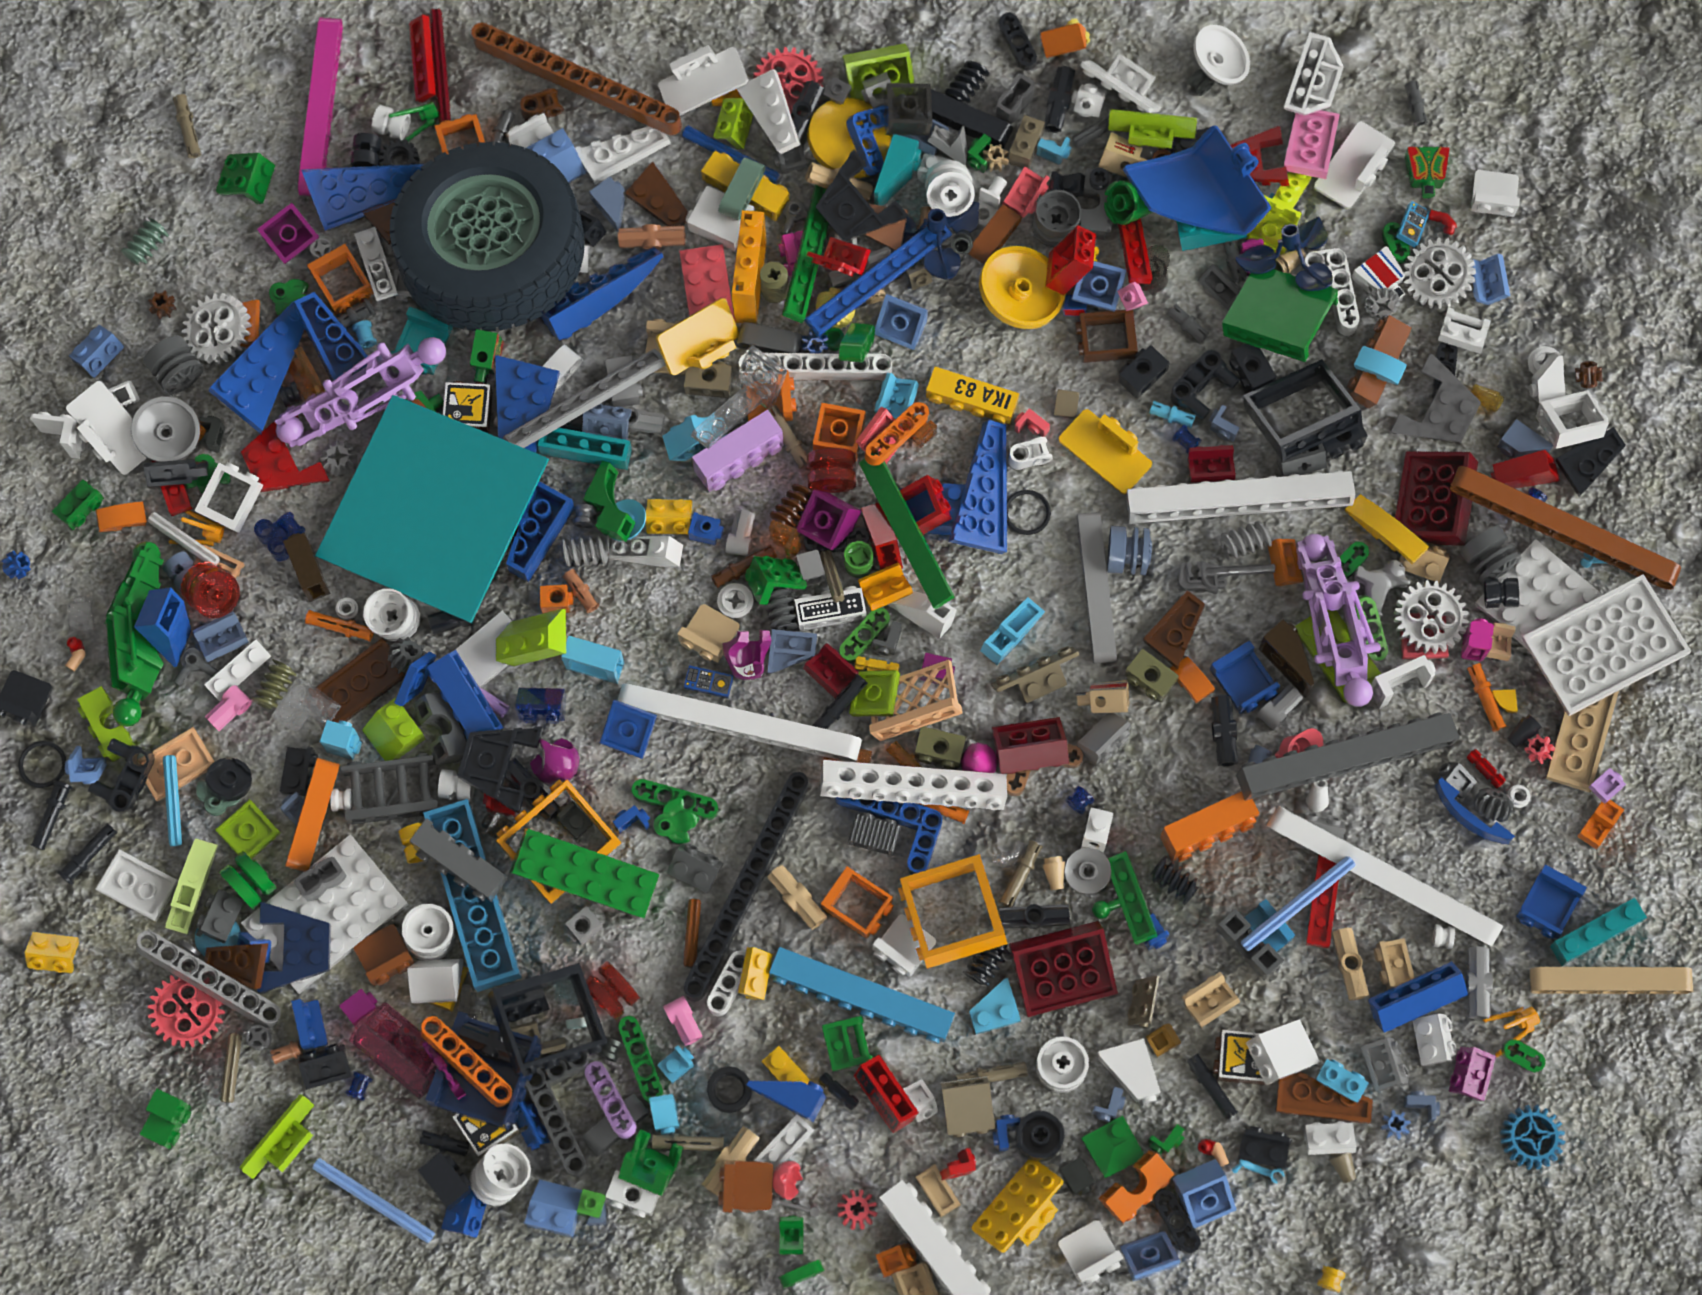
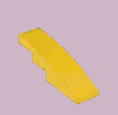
[1344,494,1429,565]

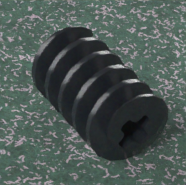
[945,61,990,104]
[1149,855,1200,905]
[963,944,1011,986]

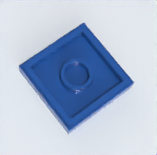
[394,652,436,706]
[600,700,657,759]

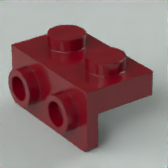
[1187,445,1236,483]
[803,643,859,699]

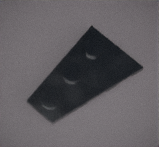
[1555,427,1626,497]

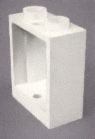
[1536,390,1609,449]
[194,462,263,533]

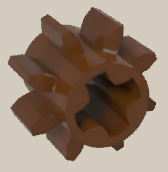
[148,290,177,319]
[1575,361,1602,388]

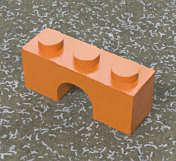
[1098,1150,1174,1223]

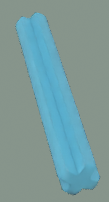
[163,755,182,846]

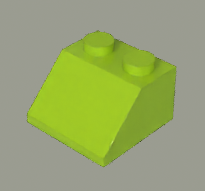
[362,697,426,761]

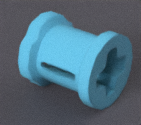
[352,320,377,349]

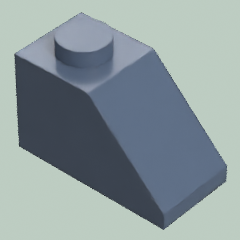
[589,177,625,232]
[1497,419,1553,458]

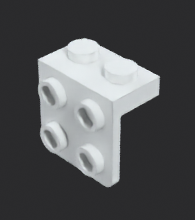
[1471,170,1520,217]
[30,412,86,459]
[873,914,936,978]
[1058,1220,1124,1285]

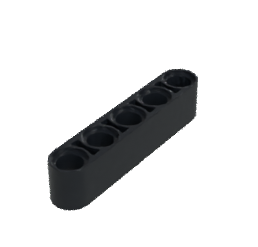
[908,85,1014,149]

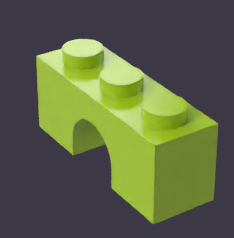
[77,686,135,762]

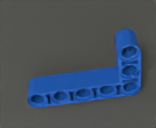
[834,797,942,875]

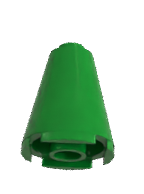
[1104,180,1153,225]

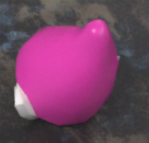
[961,739,998,773]

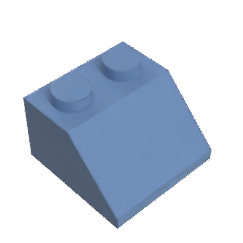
[525,128,586,183]
[1072,261,1127,312]
[1172,1159,1237,1229]
[524,1179,583,1238]

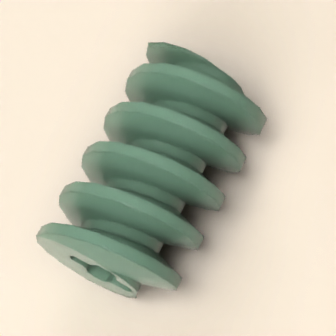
[121,217,169,265]

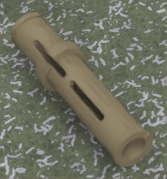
[173,94,202,159]
[767,405,812,469]
[999,840,1043,907]
[956,1061,1028,1083]
[652,1133,724,1152]

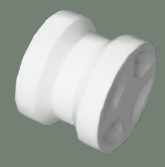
[331,789,353,812]
[1432,924,1455,949]

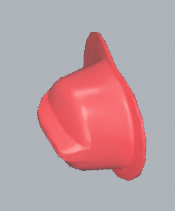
[1275,728,1323,758]

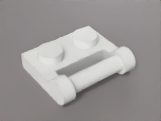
[1438,307,1491,354]

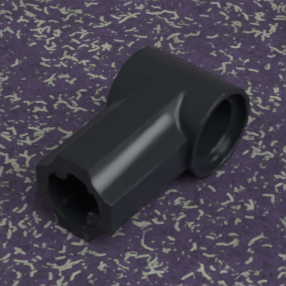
[428,611,475,635]

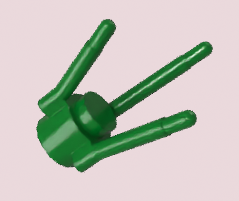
[388,101,439,142]

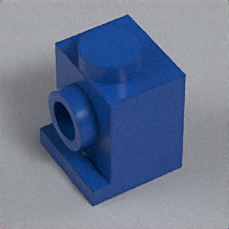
[688,512,724,546]

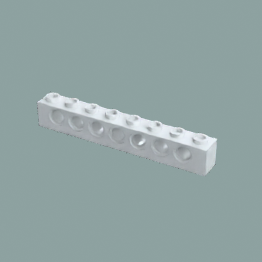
[820,760,1007,810]

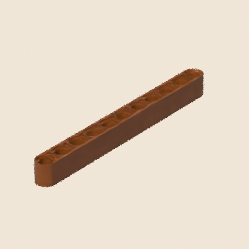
[471,22,682,135]
[1450,466,1681,590]

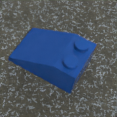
[899,483,965,535]
[747,1081,826,1122]

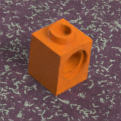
[540,584,574,613]

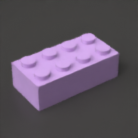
[692,410,784,492]

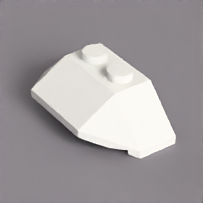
[1283,32,1344,115]

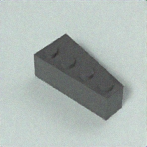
[410,818,508,902]

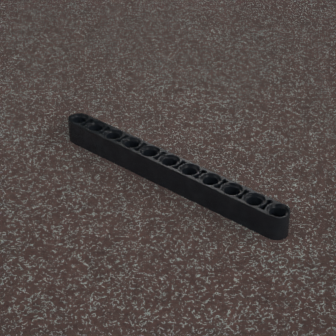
[684,772,809,1002]

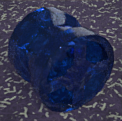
[1065,786,1095,815]

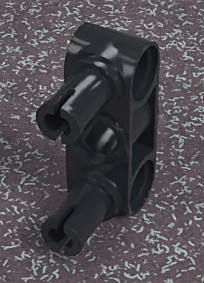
[1170,350,1240,420]
[88,738,155,812]

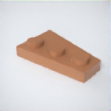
[864,204,908,251]

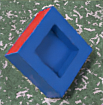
[1063,295,1088,317]

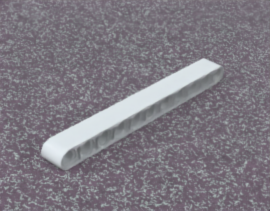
[617,683,862,762]
[1266,805,1503,946]

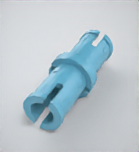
[1149,400,1196,429]

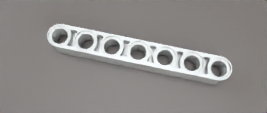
[739,353,892,380]

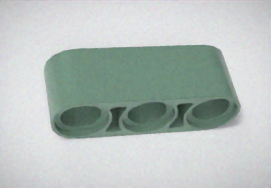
[718,157,766,221]

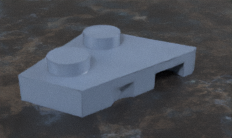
[767,629,817,674]

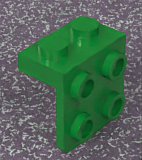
[216,153,276,204]
[745,556,807,605]

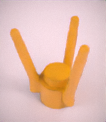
[168,510,224,546]
[1483,1006,1540,1057]

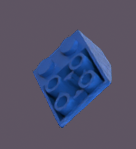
[134,587,192,667]

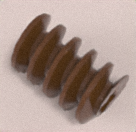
[770,483,812,534]

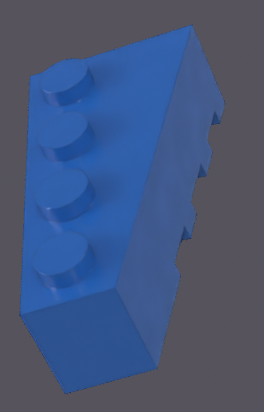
[293,292,368,382]
[506,481,575,583]

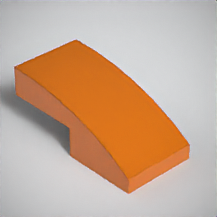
[96,501,147,532]
[1170,656,1215,703]
[1577,800,1625,850]

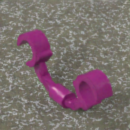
[422,1041,466,1100]

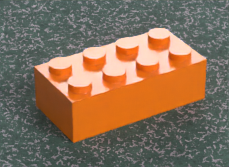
[1160,791,1260,862]

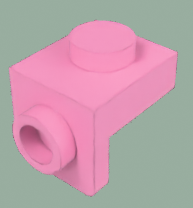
[1117,282,1148,311]

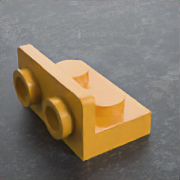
[858,563,913,611]

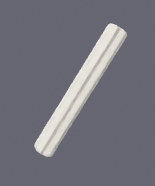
[148,512,220,567]

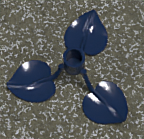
[902,202,979,280]
[1235,216,1333,291]

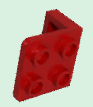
[807,237,871,277]

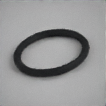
[1007,490,1051,535]
[18,741,66,788]

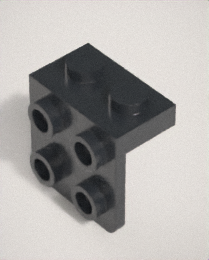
[0,670,53,727]

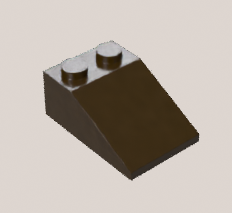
[1258,619,1314,698]

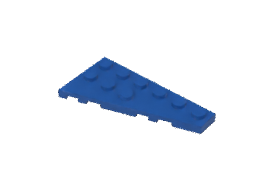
[301,164,424,231]
[208,301,305,434]
[495,355,560,453]
[948,420,1007,554]

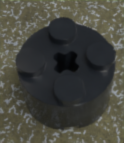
[1016,1111,1065,1162]

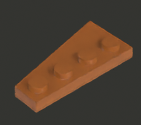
[1275,1072,1373,1124]

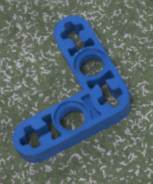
[846,104,900,176]

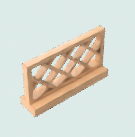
[869,660,963,741]

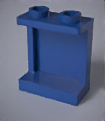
[1210,640,1280,714]
[1516,864,1587,939]

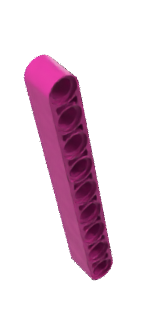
[298,17,343,196]

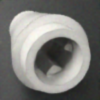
[1306,780,1329,812]

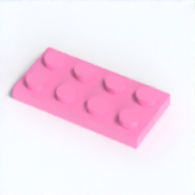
[1284,110,1340,179]

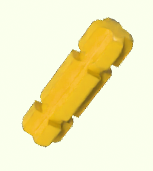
[855,656,900,672]

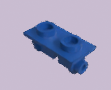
[516,1100,551,1151]

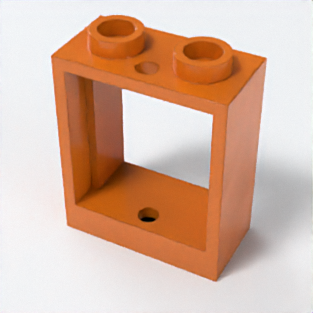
[435,114,485,155]
[307,244,374,315]
[821,866,894,939]

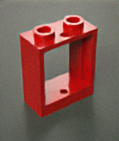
[1045,225,1096,295]
[895,475,952,538]

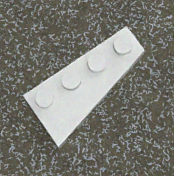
[737,69,800,154]
[575,126,670,185]

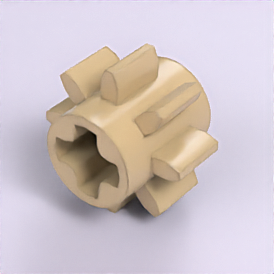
[983,144,1009,172]

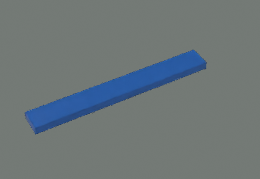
[805,225,952,337]

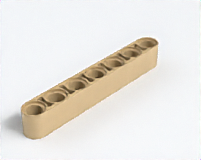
[1530,967,1693,994]

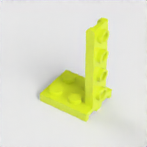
[1245,172,1313,255]

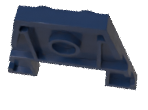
[257,902,331,994]

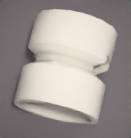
[372,105,411,141]
[438,769,475,802]

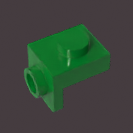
[967,134,991,173]
[1148,1124,1185,1156]
[779,1215,804,1255]

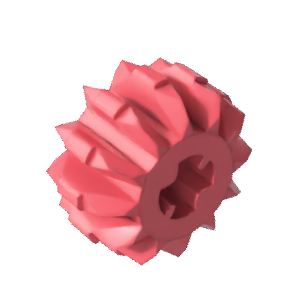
[837,1189,877,1230]

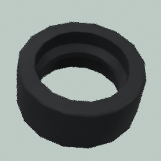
[707,1066,752,1113]

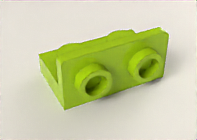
[713,98,753,149]

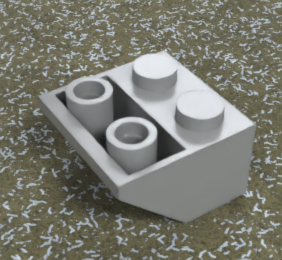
[1077,713,1131,767]

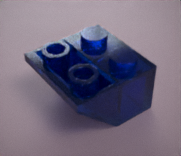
[515,688,567,724]

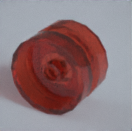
[807,448,856,493]
[181,562,240,619]
[585,960,641,1021]

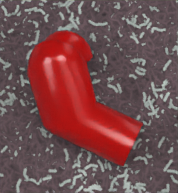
[1428,209,1457,235]

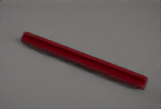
[430,8,451,124]

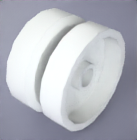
[924,160,975,217]
[402,904,455,961]
[1036,1037,1089,1093]

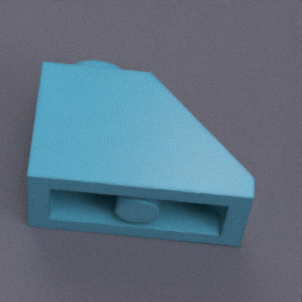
[649,1094,680,1135]

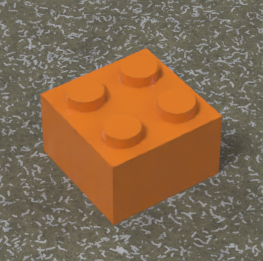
[813,403,866,461]

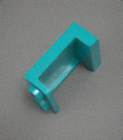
[390,307,453,375]

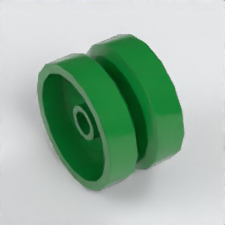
[219,850,277,910]

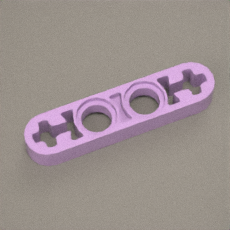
[584,1061,636,1139]

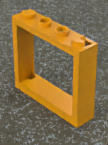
[732,210,767,324]
[495,779,621,904]
[898,854,1008,969]

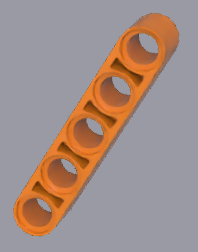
[285,758,340,872]
[420,1016,512,1107]

